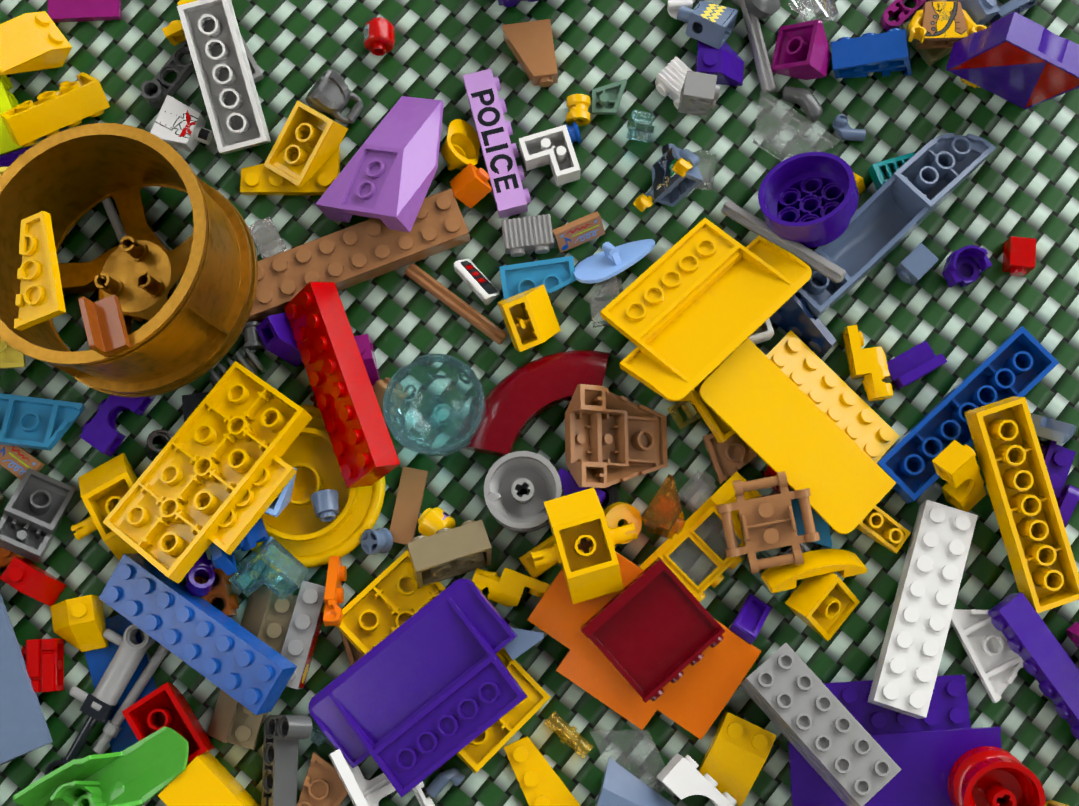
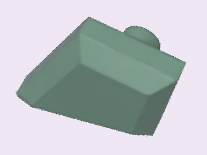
[592,79,627,115]

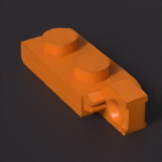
[323,556,347,626]

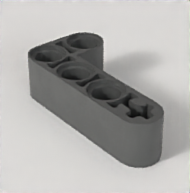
[261,715,312,806]

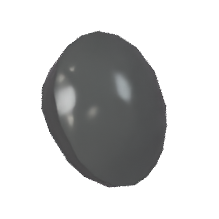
[744,0,781,18]

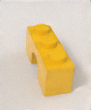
[932,440,987,512]

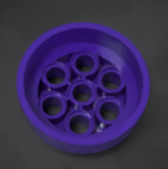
[758,152,859,248]

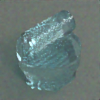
[627,110,655,142]

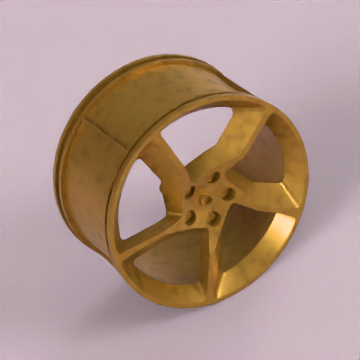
[0,123,258,398]

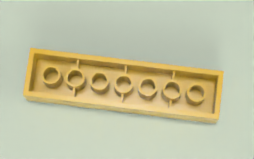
[964,396,1079,613]

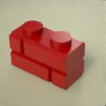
[22,638,64,692]

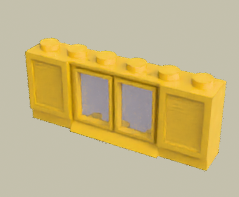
[639,471,762,602]

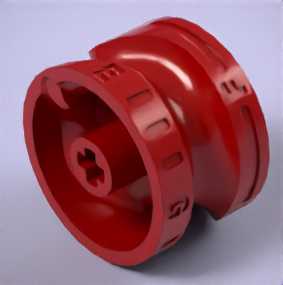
[947,746,1046,806]

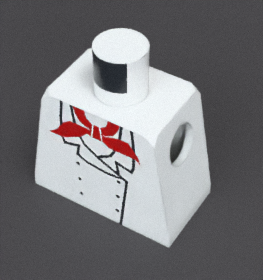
[150,95,213,152]

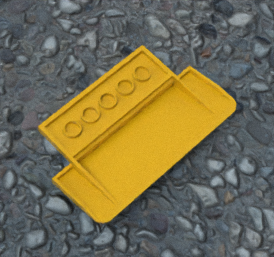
[600,218,812,402]
[699,330,900,534]

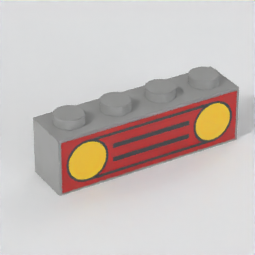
[281,580,325,690]

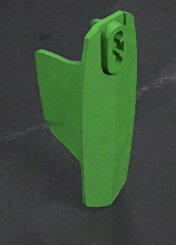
[12,726,189,806]

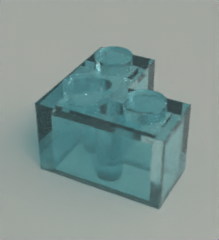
[229,536,309,601]

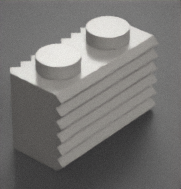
[501,214,554,257]

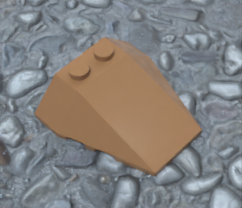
[565,384,668,489]

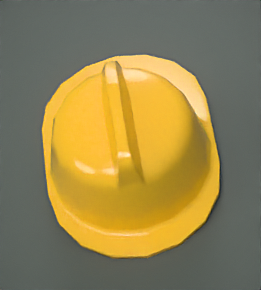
[441,119,480,171]

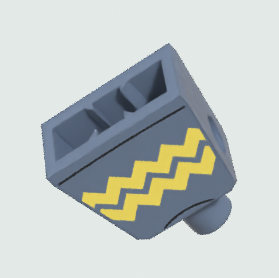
[677,1,738,49]

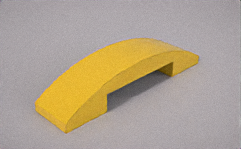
[761,549,867,593]

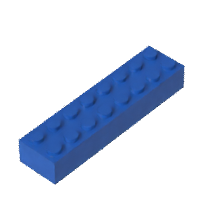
[877,326,1059,504]
[99,553,297,715]

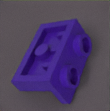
[1040,440,1076,500]

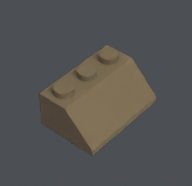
[407,520,492,588]

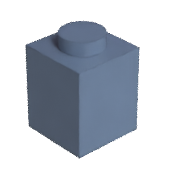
[895,243,939,286]

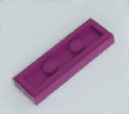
[48,0,121,23]

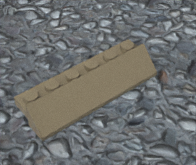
[207,583,298,750]

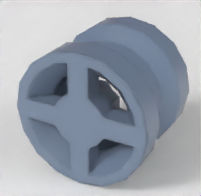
[361,527,393,555]

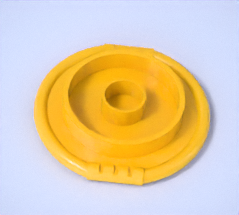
[251,405,386,568]

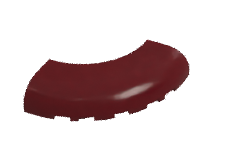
[461,350,609,457]

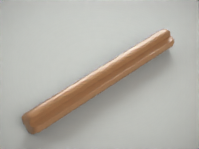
[405,263,507,345]

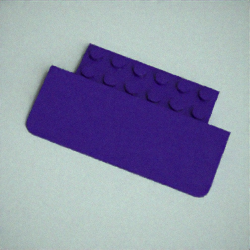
[308,578,528,797]
[788,674,1001,806]

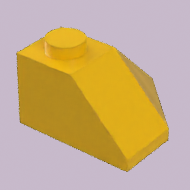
[50,595,109,652]

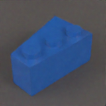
[831,28,912,79]

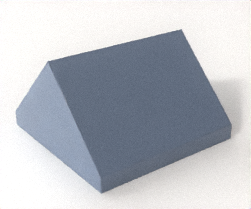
[504,628,544,661]

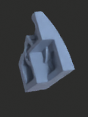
[1030,413,1077,443]

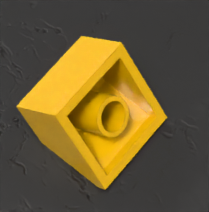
[785,573,860,641]

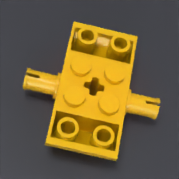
[71,453,138,561]
[531,488,638,604]

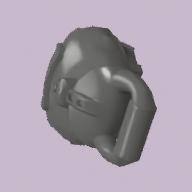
[305,69,364,124]

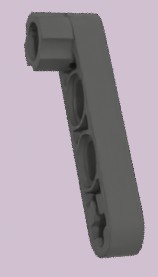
[140,40,195,109]

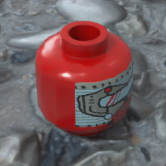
[363,17,395,56]

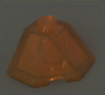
[642,474,685,539]

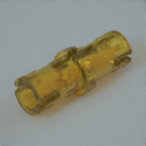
[544,711,594,759]

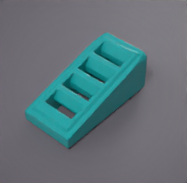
[868,152,915,190]

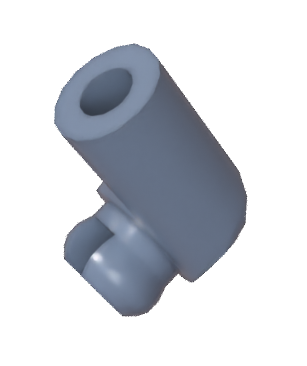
[832,114,866,142]
[426,767,465,798]

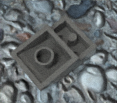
[0,468,77,563]

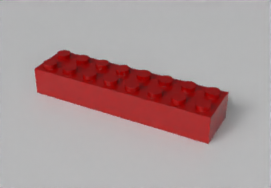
[284,282,400,489]

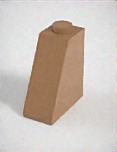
[502,19,558,87]

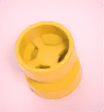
[566,94,590,126]

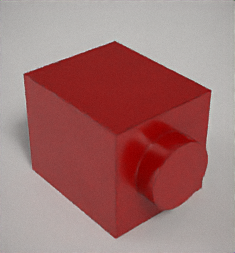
[1002,236,1036,277]

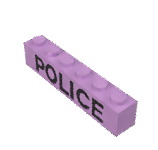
[463,68,531,218]

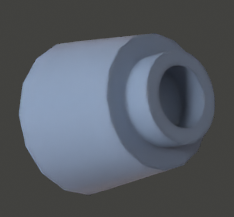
[310,489,339,522]

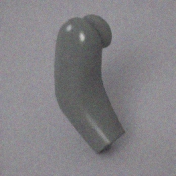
[782,86,822,122]

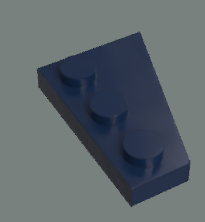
[769,294,837,359]

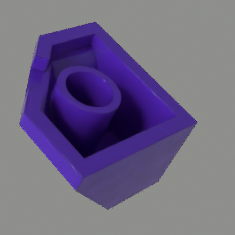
[695,40,744,86]

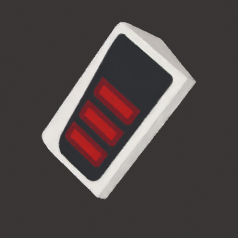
[453,259,500,305]

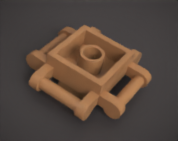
[716,471,820,574]

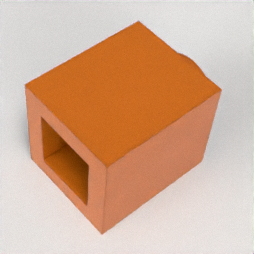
[450,163,492,209]

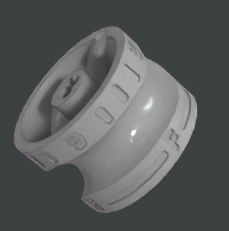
[484,451,562,533]

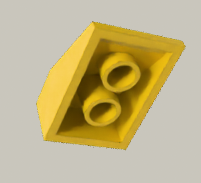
[0,11,72,75]
[263,100,348,187]
[698,711,777,806]

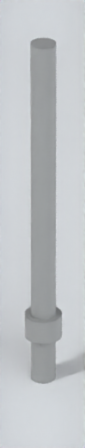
[93,644,169,754]

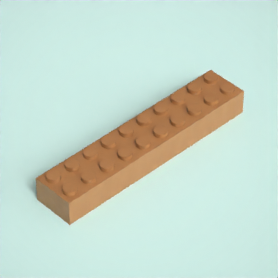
[247,188,471,322]

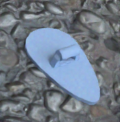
[573,239,655,284]

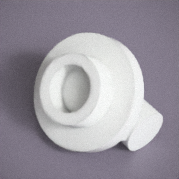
[667,0,693,19]

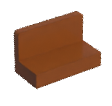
[78,295,131,357]

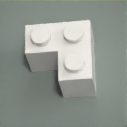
[519,125,581,186]

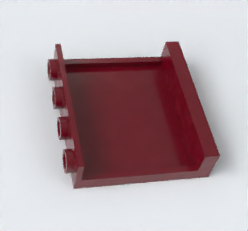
[581,557,725,703]

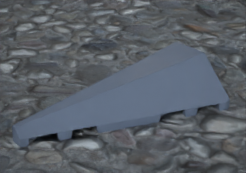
[595,758,675,806]

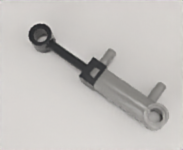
[45,624,156,775]

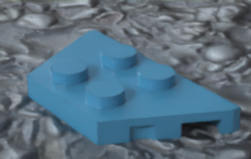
[0,393,85,451]

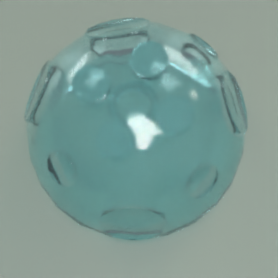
[383,354,486,456]

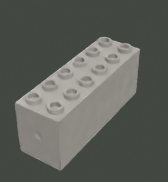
[740,643,902,806]

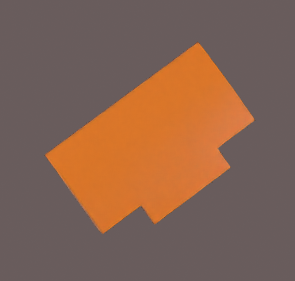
[527,538,761,740]

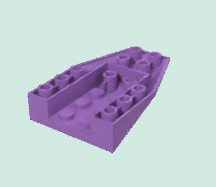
[315,96,444,232]

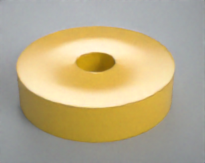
[604,502,642,544]

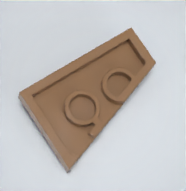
[702,433,758,484]
[297,751,348,806]

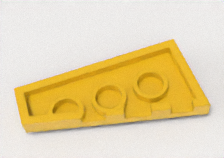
[240,147,340,195]
[14,211,66,331]
[504,736,581,806]

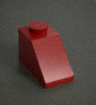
[0,556,67,606]

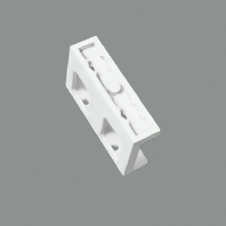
[328,749,435,806]

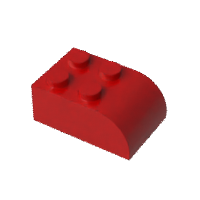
[122,682,215,767]

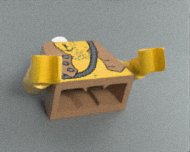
[908,0,987,49]

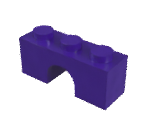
[79,395,156,457]

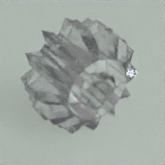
[249,217,286,259]

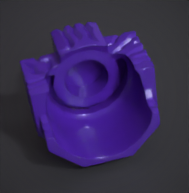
[942,245,992,288]

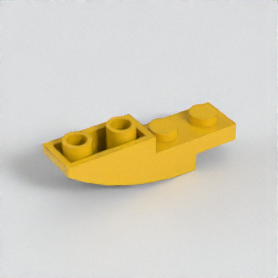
[856,506,911,554]

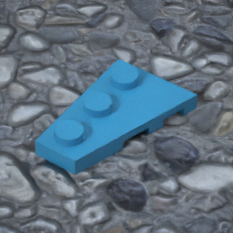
[499,256,576,299]

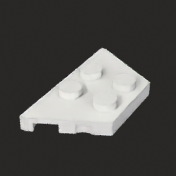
[951,609,1024,703]

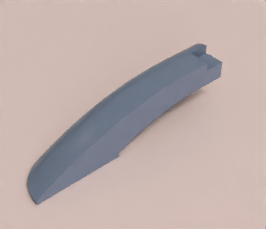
[795,133,996,318]

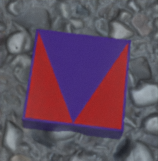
[946,12,1079,110]

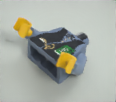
[633,143,703,212]

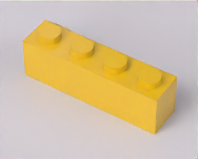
[0,72,110,147]

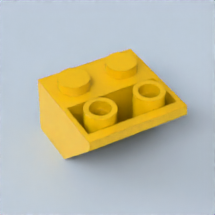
[497,284,561,352]

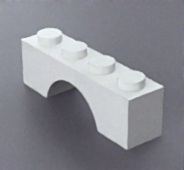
[656,753,737,806]

